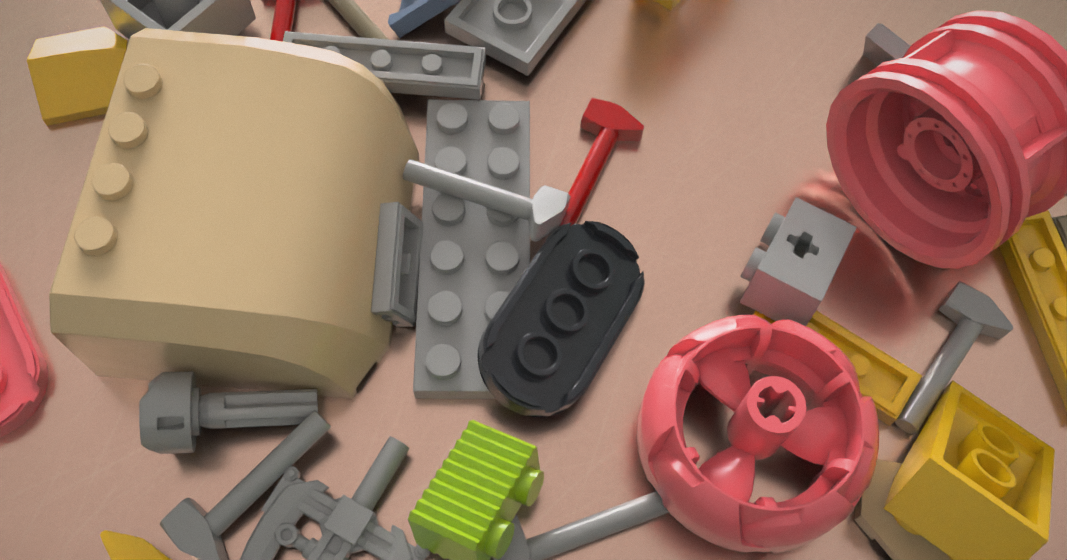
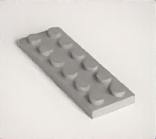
[413,100,530,399]

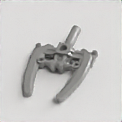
[240,436,430,560]

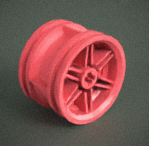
[826,11,1067,269]

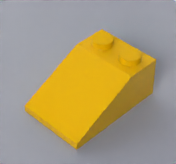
[883,380,1055,560]

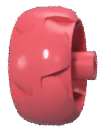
[637,315,879,553]

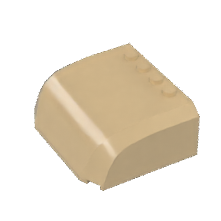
[49,28,419,398]

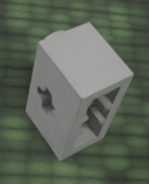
[740,197,857,326]

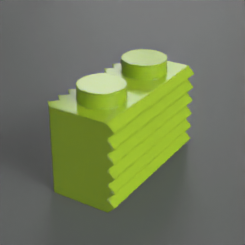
[408,420,544,560]

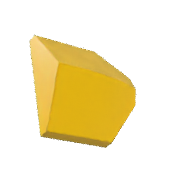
[27,27,128,126]

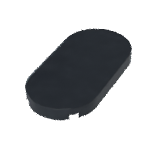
[477,221,645,417]

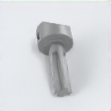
[139,371,318,454]

